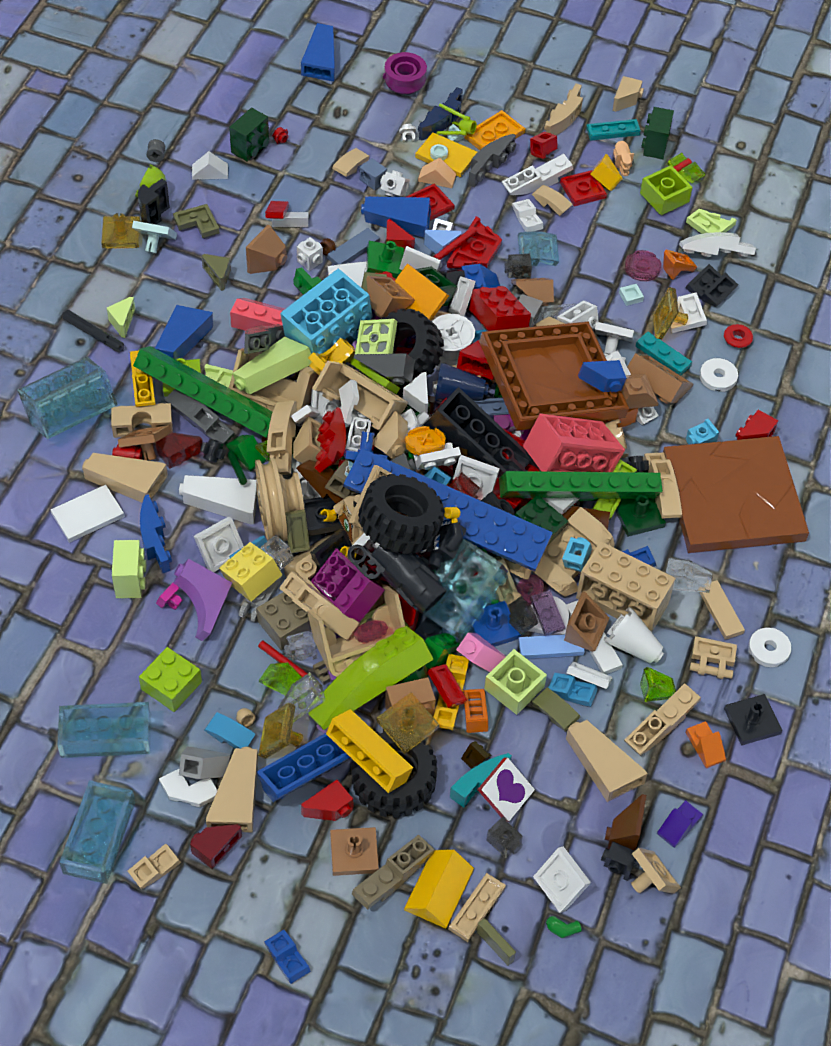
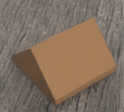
[564,592,609,651]

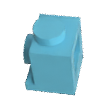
[686,419,719,445]
[562,537,592,572]

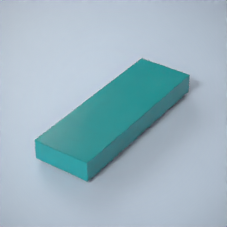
[586,119,641,141]

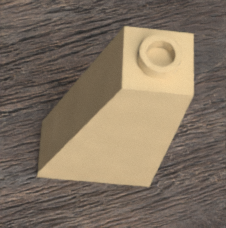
[82,453,168,503]
[566,720,647,802]
[206,747,258,832]

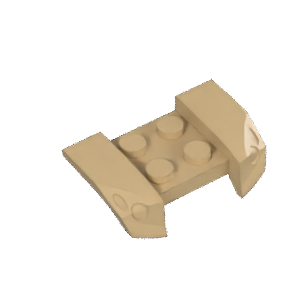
[532,507,615,597]

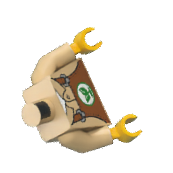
[320,494,364,558]

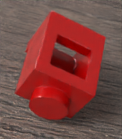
[530,131,558,159]

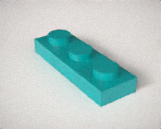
[635,332,692,376]

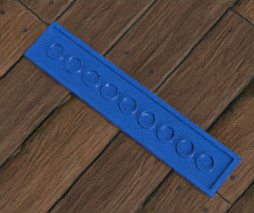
[343,448,553,572]

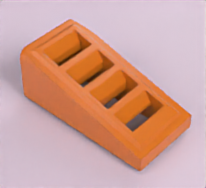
[463,689,488,733]

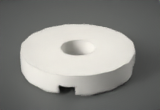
[700,358,738,392]
[748,628,791,667]

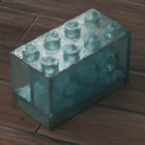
[17,357,118,439]
[413,539,508,641]

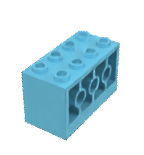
[280,268,372,354]

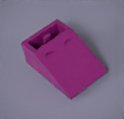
[311,549,385,622]

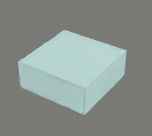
[619,284,644,306]

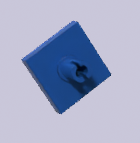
[343,431,387,460]
[466,601,521,647]

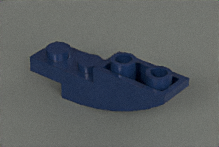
[418,87,463,141]

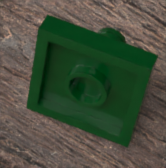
[615,495,666,537]

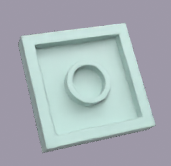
[132,221,177,253]

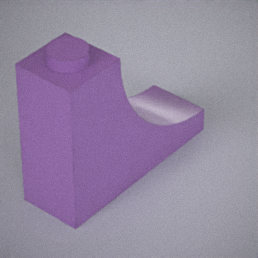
[174,559,232,641]

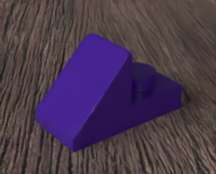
[657,800,703,848]

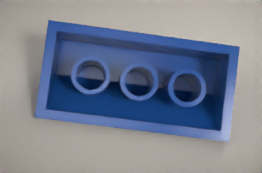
[257,733,351,803]

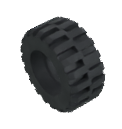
[377,309,444,385]
[358,474,445,554]
[352,728,437,818]

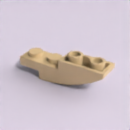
[544,83,583,135]
[267,400,297,475]
[643,452,682,519]
[279,571,361,640]
[624,683,701,756]

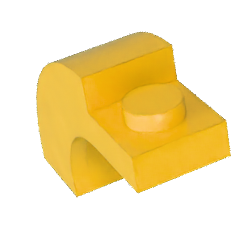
[308,338,356,375]

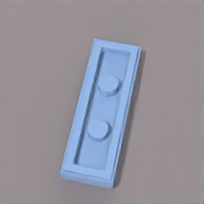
[518,634,584,659]

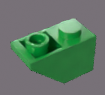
[425,633,460,669]

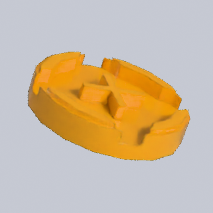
[405,426,446,456]

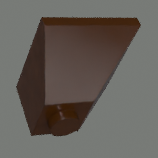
[604,794,647,851]

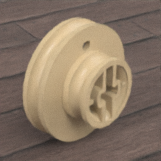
[255,458,304,544]

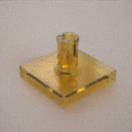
[101,213,141,248]
[653,287,688,340]
[376,692,440,754]
[258,703,303,759]

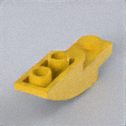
[130,350,155,407]

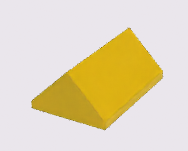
[404,850,474,929]

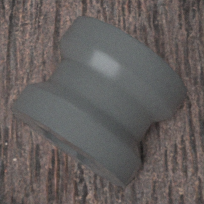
[146,139,165,162]

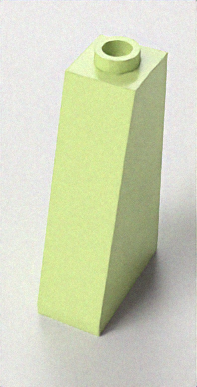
[233,337,312,394]

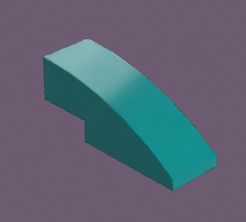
[450,753,512,808]

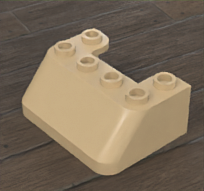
[229,348,319,412]

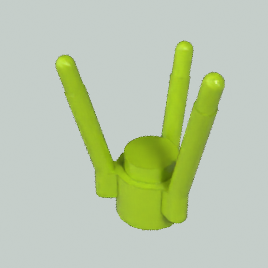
[436,103,477,136]

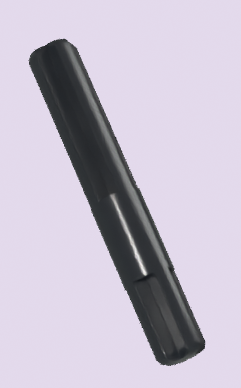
[62,310,124,352]

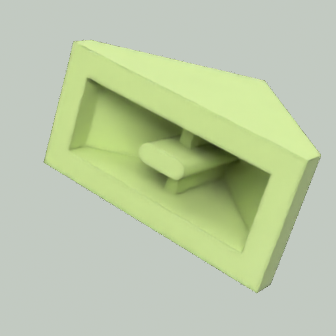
[107,297,135,338]

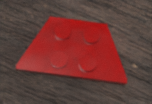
[447,216,502,268]

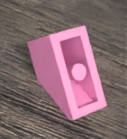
[456,632,506,672]

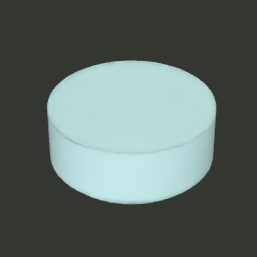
[430,144,448,161]

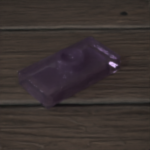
[530,591,565,636]

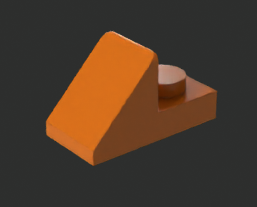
[663,249,697,280]
[685,721,726,769]

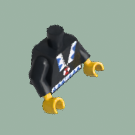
[420,507,466,571]

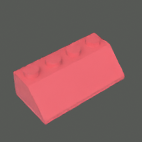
[230,298,286,337]

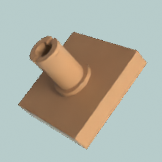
[118,425,172,460]
[330,827,379,876]

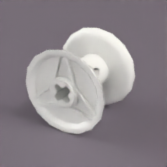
[432,314,475,371]

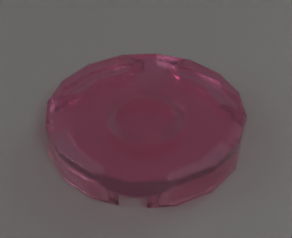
[625,250,661,281]

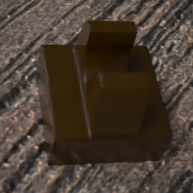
[461,741,492,769]

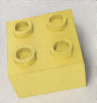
[219,542,282,602]

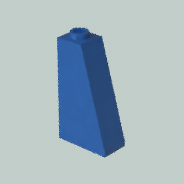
[301,23,335,82]
[361,196,431,238]
[155,305,213,360]

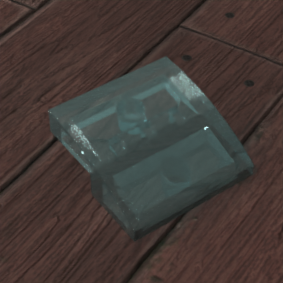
[518,232,559,266]

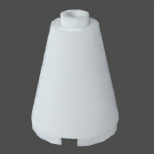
[604,607,664,663]

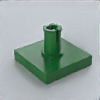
[366,241,404,278]

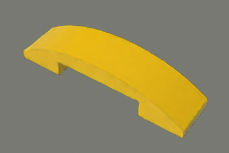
[432,654,469,730]

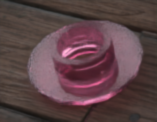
[516,574,544,606]

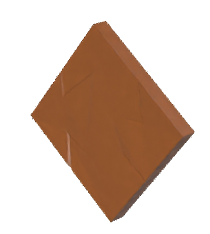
[479,321,629,431]
[663,436,809,553]

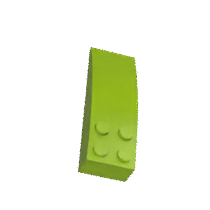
[307,626,433,730]

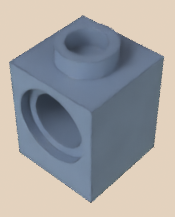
[360,158,387,190]

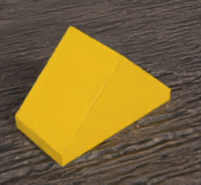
[591,154,623,191]

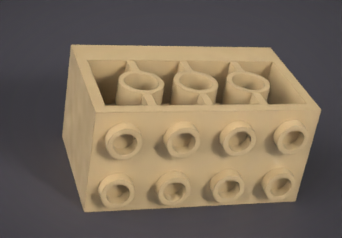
[576,541,676,632]

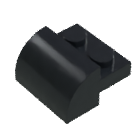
[138,179,170,225]

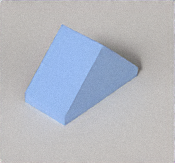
[424,230,461,259]

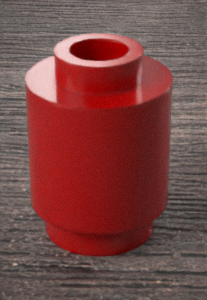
[112,444,143,460]

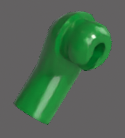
[546,916,582,938]

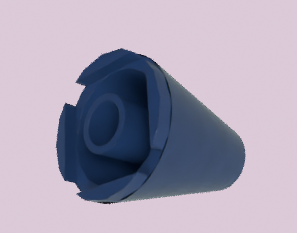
[435,363,489,402]

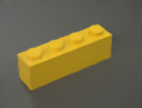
[326,709,413,793]

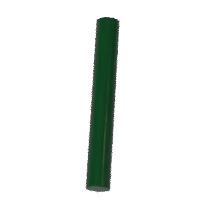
[227,451,247,485]

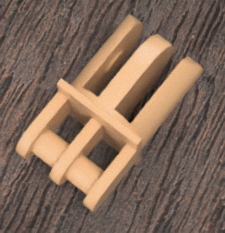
[613,141,634,176]

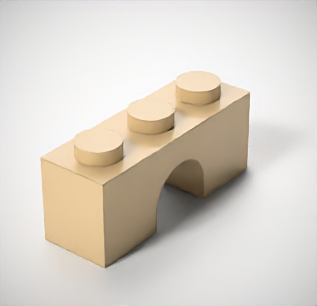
[111,403,173,438]

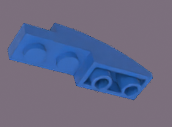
[140,494,172,574]

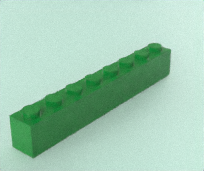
[133,346,273,438]
[499,471,663,499]

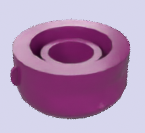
[383,52,427,94]

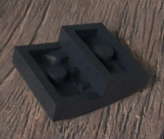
[685,264,739,307]

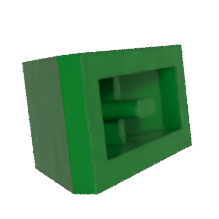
[226,435,266,472]

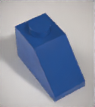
[578,360,626,392]

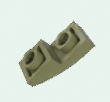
[532,687,580,732]

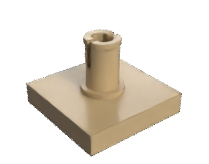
[631,848,681,893]

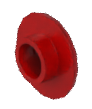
[723,324,753,348]

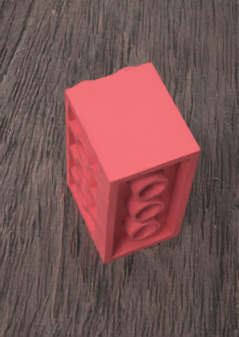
[523,414,625,472]

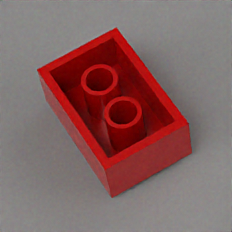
[469,286,531,331]

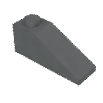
[354,354,415,385]

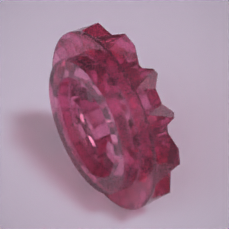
[354,620,388,643]

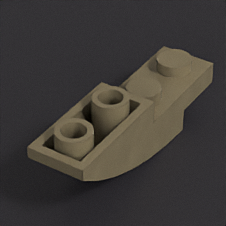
[352,835,435,910]

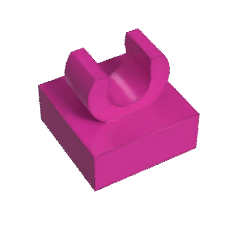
[156,582,182,610]

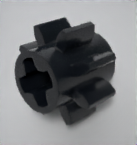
[200,439,227,462]
[626,456,649,472]

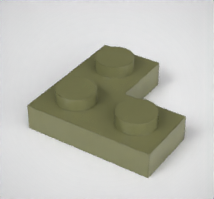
[173,204,220,238]

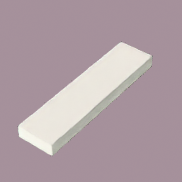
[567,601,623,674]

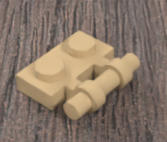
[689,636,737,679]

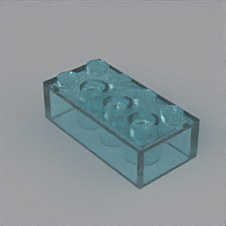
[57,702,151,758]
[59,780,135,884]

